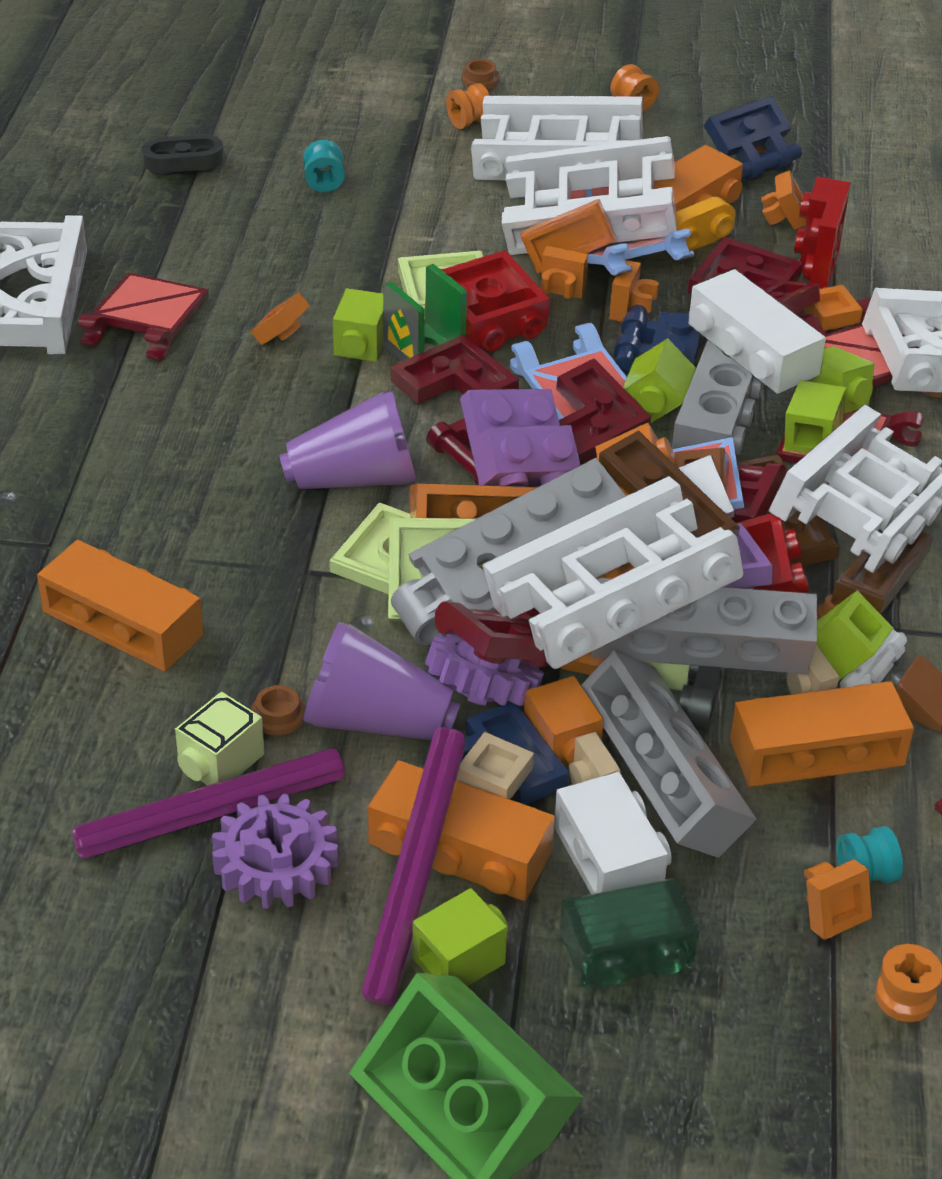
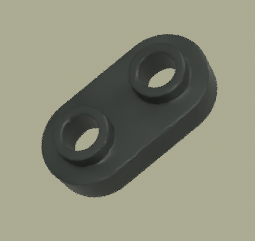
[142,134,224,176]
[679,665,724,733]

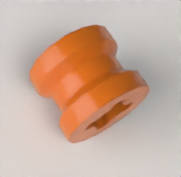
[610,64,659,112]
[446,83,490,129]
[875,944,942,1022]

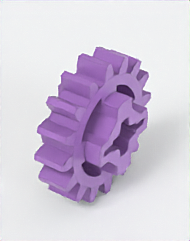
[425,634,544,706]
[212,794,338,909]

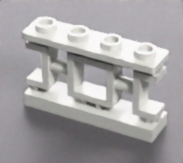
[471,96,643,180]
[502,136,677,255]
[769,405,942,573]
[482,476,743,669]

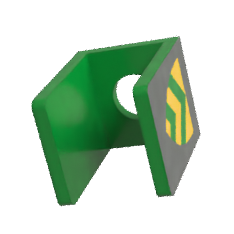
[383,264,467,362]

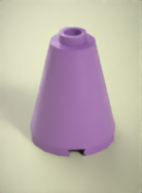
[279,390,417,489]
[303,622,460,741]

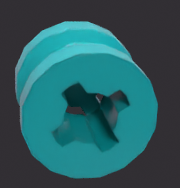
[303,140,345,192]
[836,826,903,884]

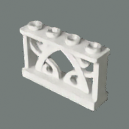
[0,215,87,354]
[862,288,942,392]

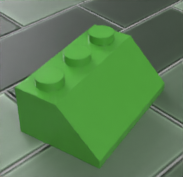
[349,972,584,1179]

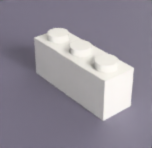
[688,269,826,394]

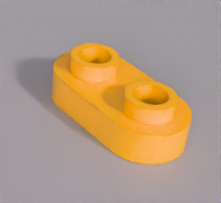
[675,196,735,251]

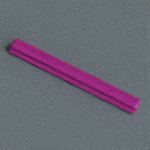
[361,727,466,1006]
[72,748,344,859]

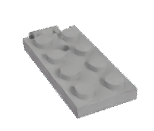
[391,458,626,646]

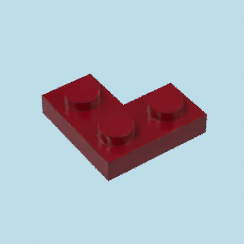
[687,237,803,295]
[391,334,520,404]
[556,358,651,465]

